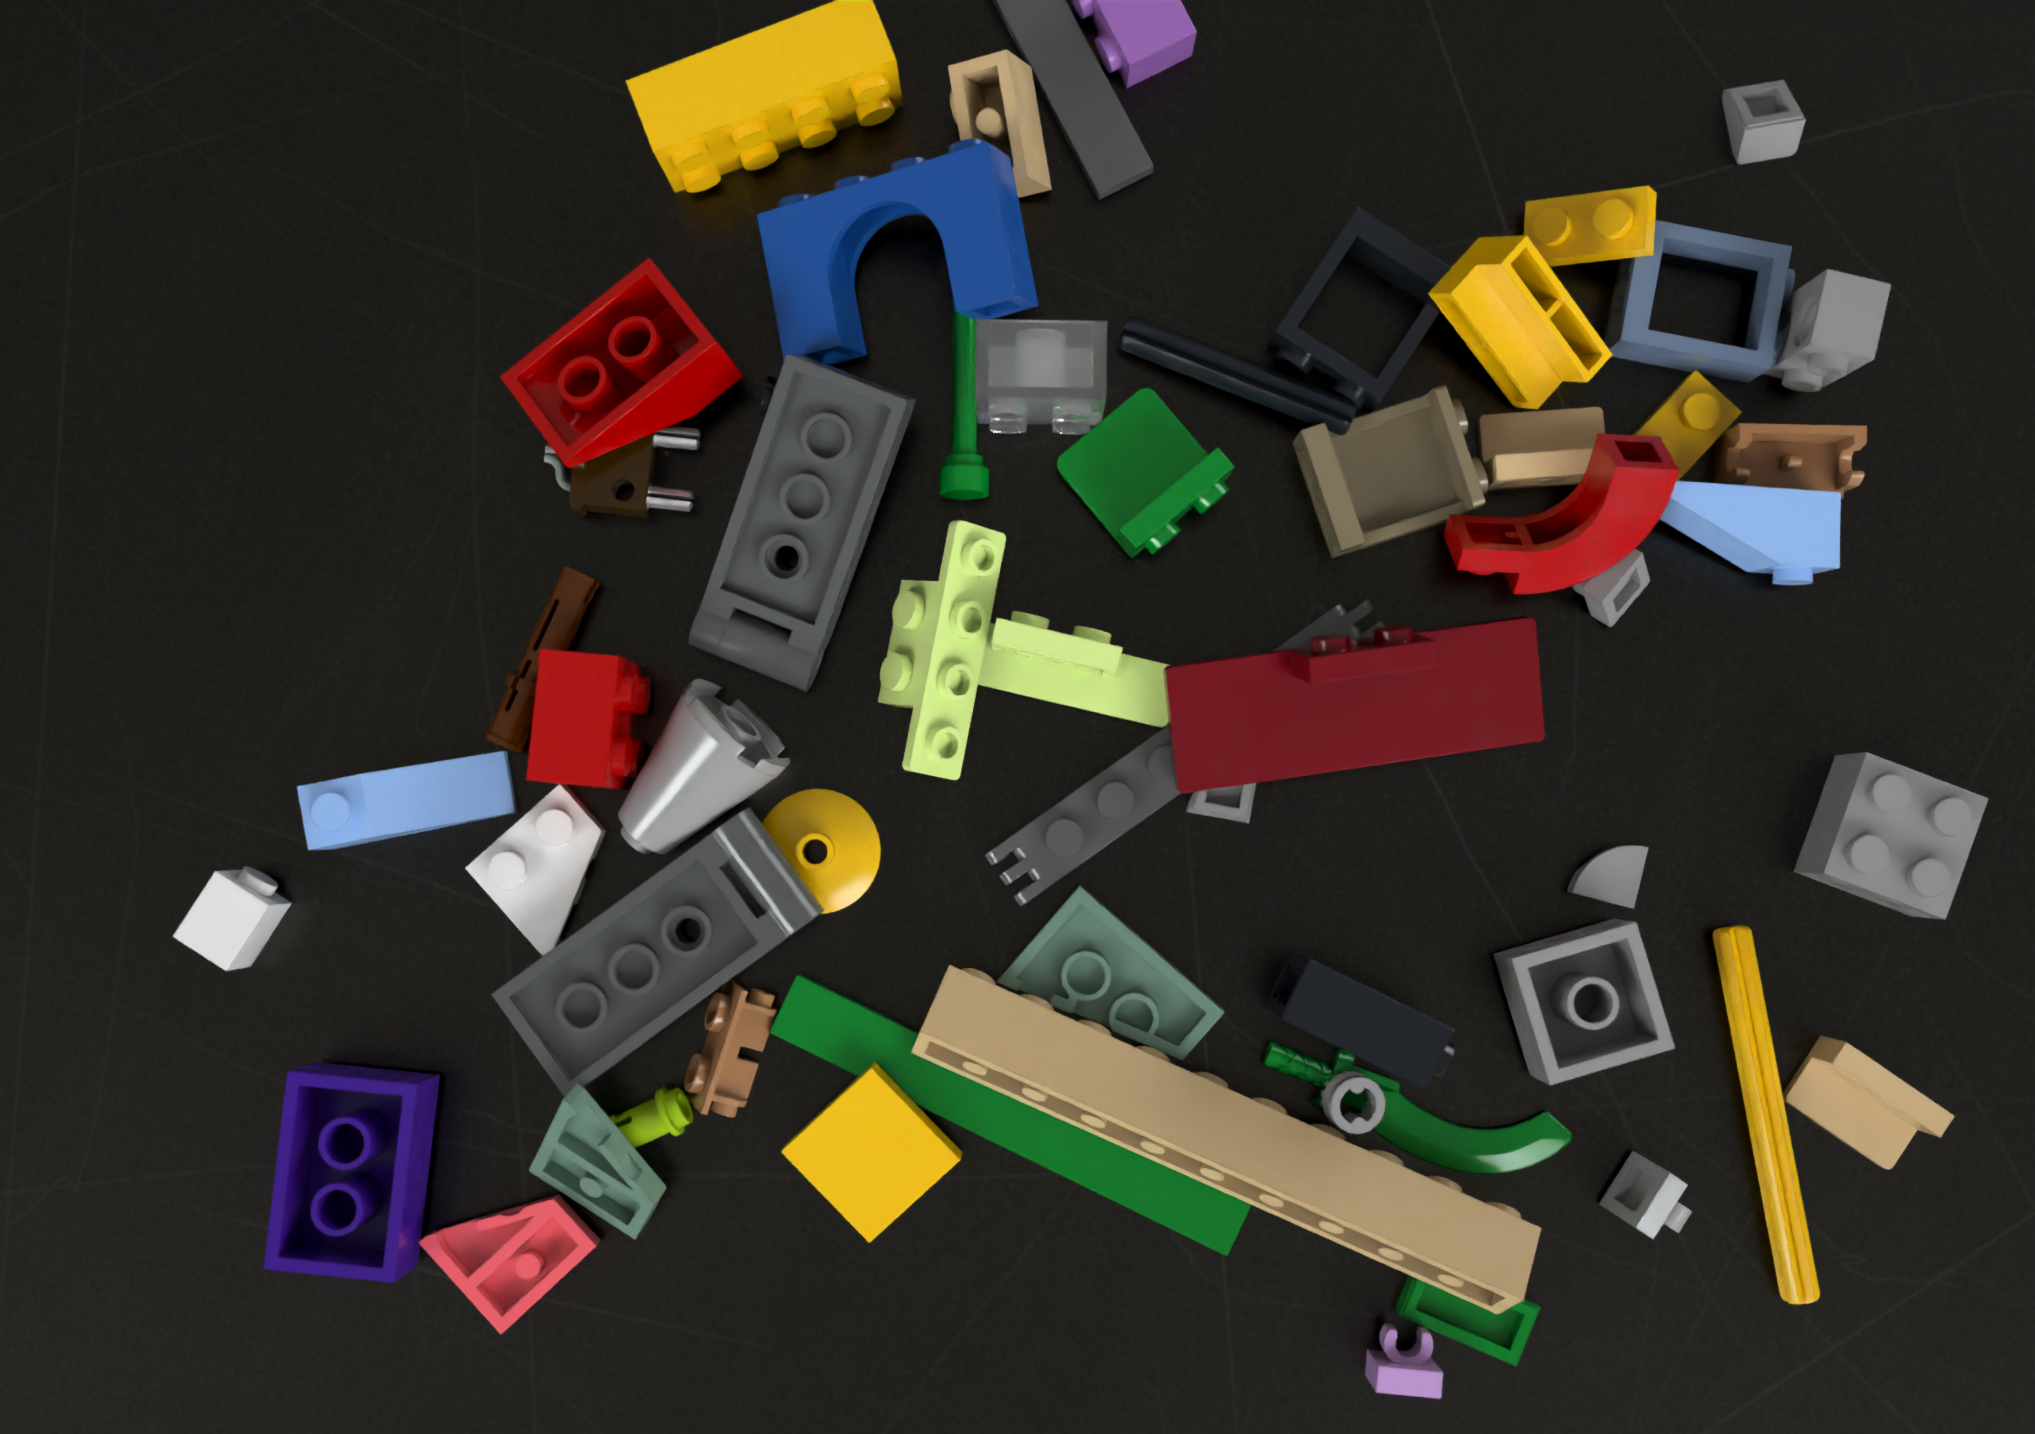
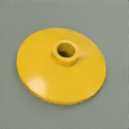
[762,789,881,914]

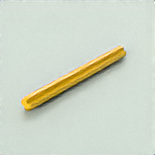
[1713,925,1820,1304]

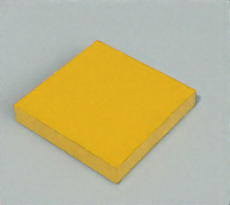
[781,1062,963,1243]

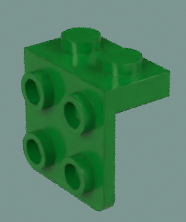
[1057,388,1235,559]

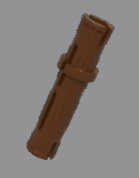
[483,566,600,754]

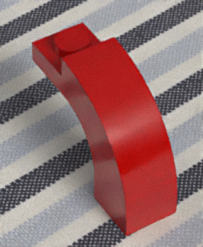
[1444,433,1680,594]

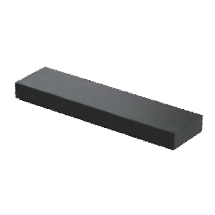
[992,0,1154,201]

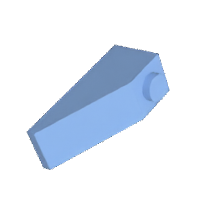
[1660,481,1841,585]
[297,751,518,850]

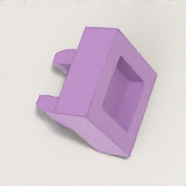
[1365,1323,1443,1399]

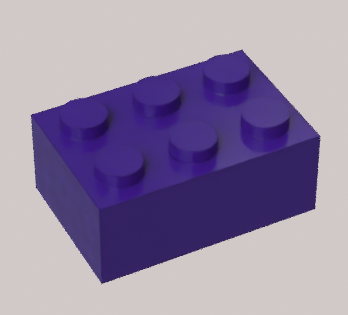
[263,1062,440,1283]

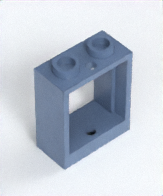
[1604,220,1795,383]

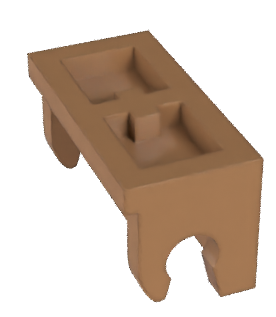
[1715,423,1867,499]

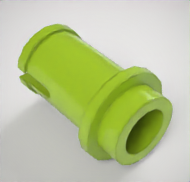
[609,1087,693,1148]

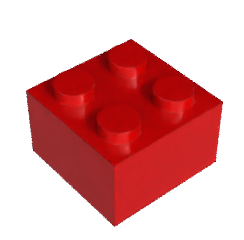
[526,649,651,790]

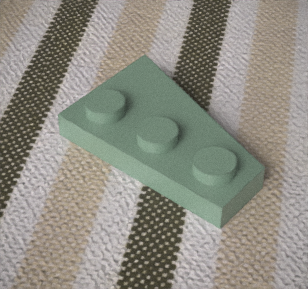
[997,885,1224,1060]

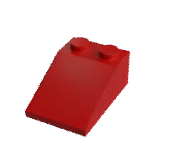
[500,258,744,469]

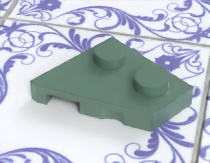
[529,1083,667,1239]

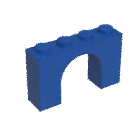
[757,139,1039,365]

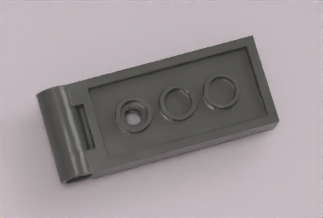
[689,353,917,692]
[491,807,824,1097]

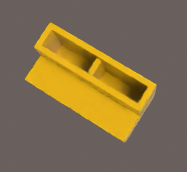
[1428,235,1613,409]

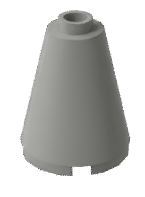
[618,678,790,854]

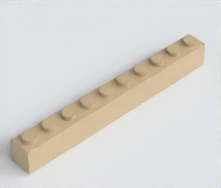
[911,965,1541,1314]

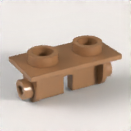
[684,980,777,1117]

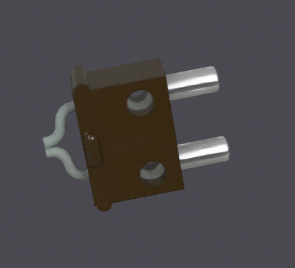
[544,425,700,518]

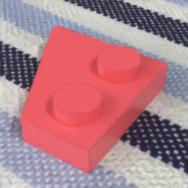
[419,1194,601,1334]

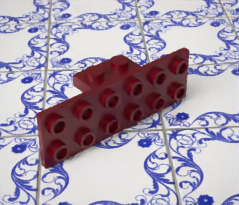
[1163,616,1545,793]

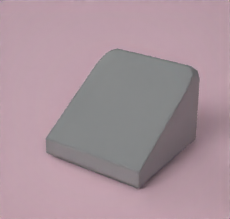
[1722,80,1806,164]

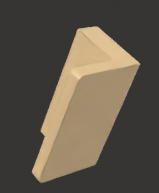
[1477,407,1605,490]
[1782,1036,1955,1170]

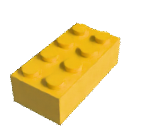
[626,0,903,193]

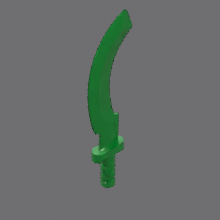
[1262,1041,1572,1174]

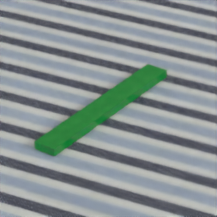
[769,974,1251,1256]

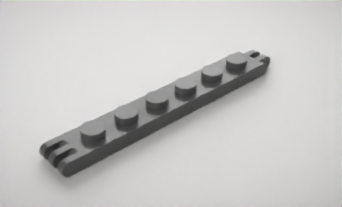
[984,599,1388,907]

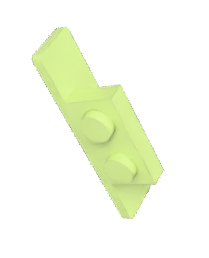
[878,520,1006,780]
[978,611,1170,728]

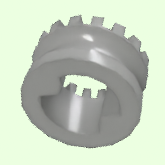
[1320,1070,1386,1134]

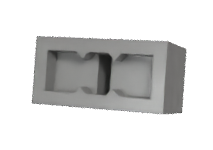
[1763,269,1891,392]

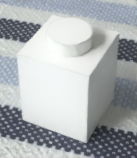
[173,866,292,971]

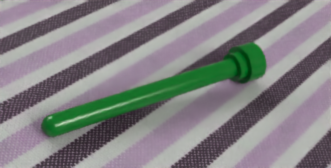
[939,298,989,500]

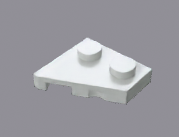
[465,784,607,956]

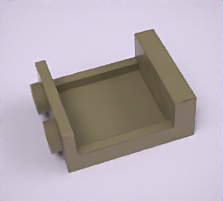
[1292,384,1488,559]

